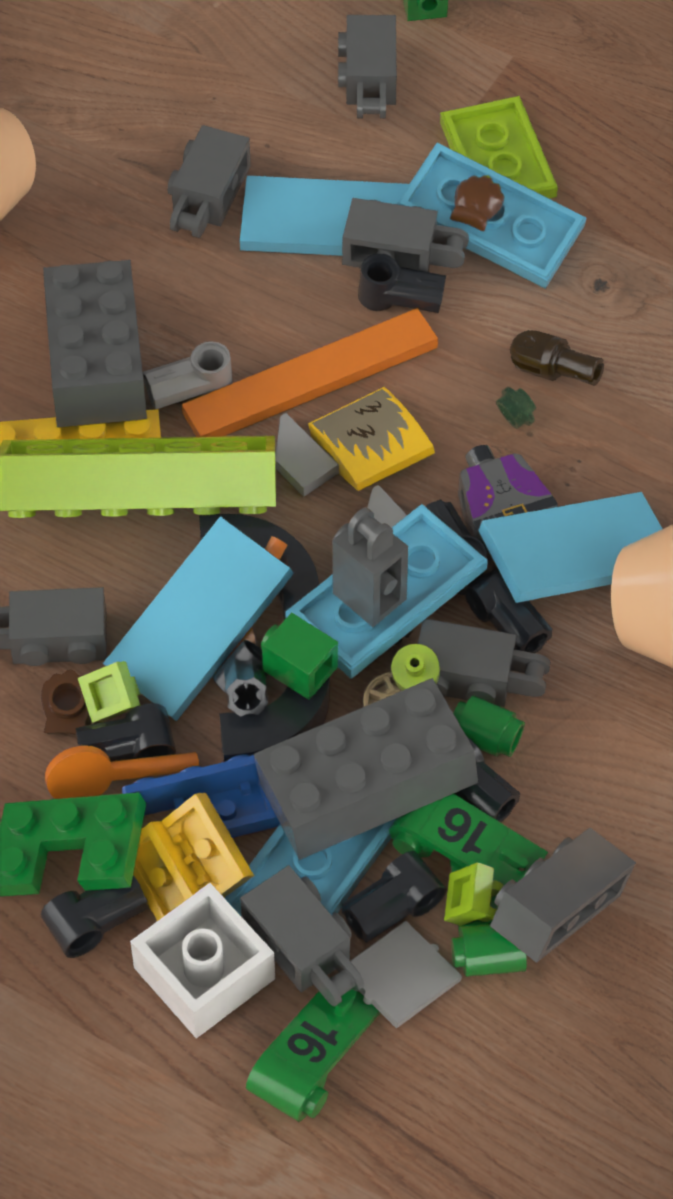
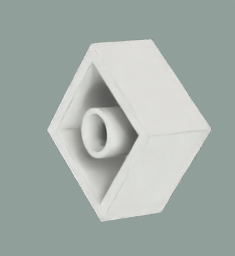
[130,883,275,1039]

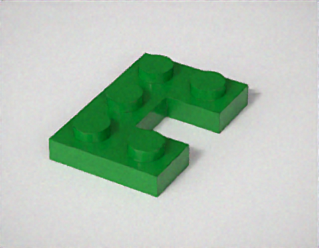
[0,792,146,897]

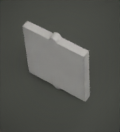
[350,921,462,1029]

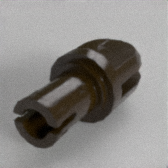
[510,330,604,386]

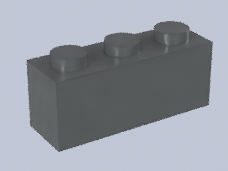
[490,828,636,963]

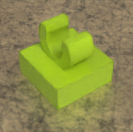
[78,661,141,723]
[444,862,504,926]

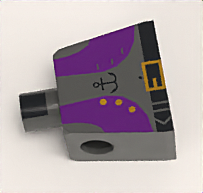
[458,445,558,552]

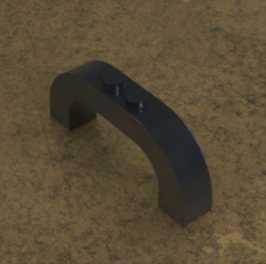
[199,513,330,762]

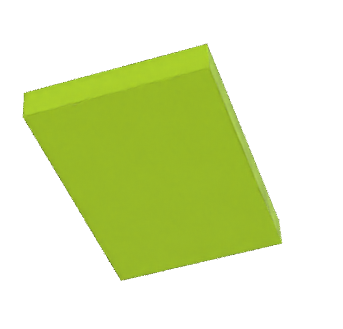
[440,96,558,199]

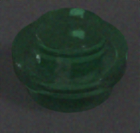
[496,386,536,429]

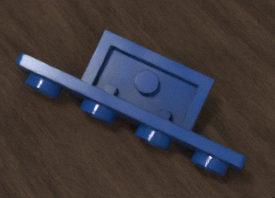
[122,755,280,838]

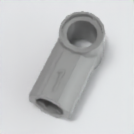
[143,341,233,409]

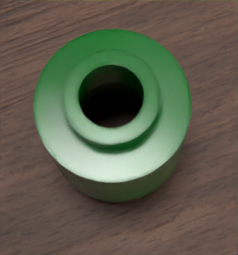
[453,696,525,757]

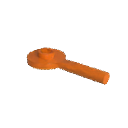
[45,746,199,799]

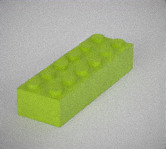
[0,436,276,518]

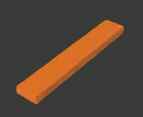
[182,308,438,437]

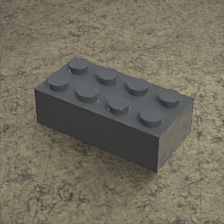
[43,260,147,427]
[254,678,478,860]

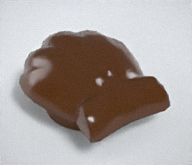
[450,175,505,231]
[41,669,89,735]

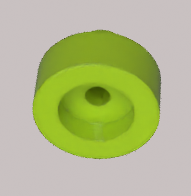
[391,644,440,691]

